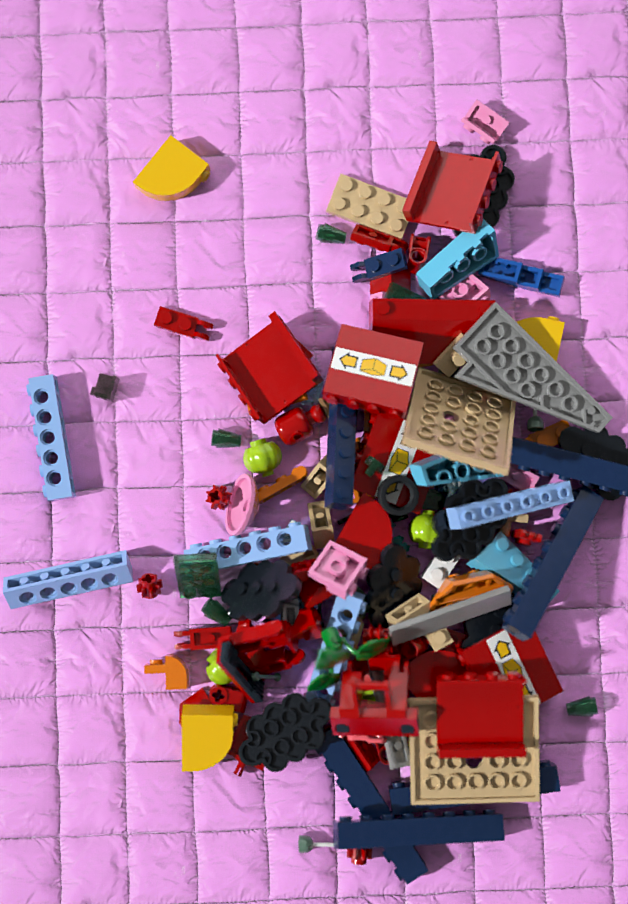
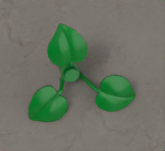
[307,626,390,692]

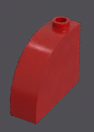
[335,493,392,570]
[401,649,467,698]

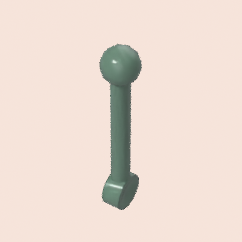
[252,672,281,681]

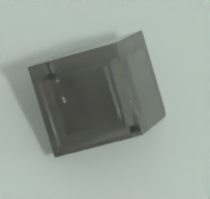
[90,373,120,402]

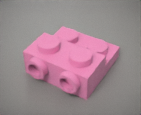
[437,274,491,300]
[308,540,369,600]

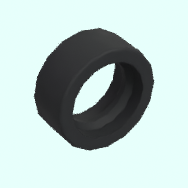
[377,475,419,516]

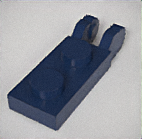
[350,248,408,283]

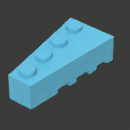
[416,219,499,299]

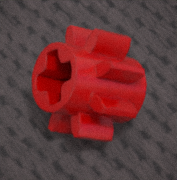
[205,485,232,510]
[136,573,163,599]
[347,848,372,865]

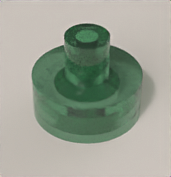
[364,455,386,477]

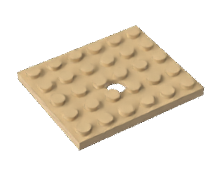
[401,367,516,476]
[408,695,540,805]

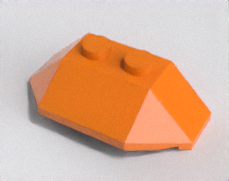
[429,569,514,612]

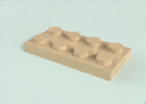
[326,174,409,239]

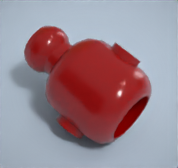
[274,404,326,446]

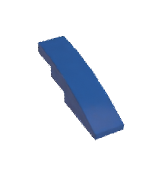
[478,258,565,297]

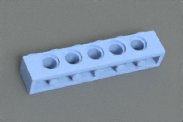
[26,374,76,501]
[446,481,574,529]
[183,522,312,575]
[3,550,133,609]
[305,592,367,707]

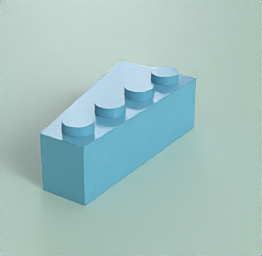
[409,455,504,486]
[466,531,560,602]

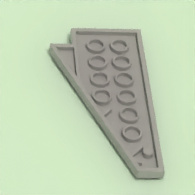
[452,302,613,433]

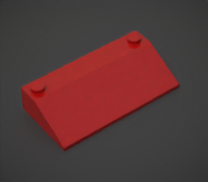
[369,298,496,365]

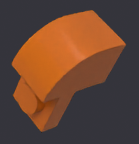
[144,654,189,690]

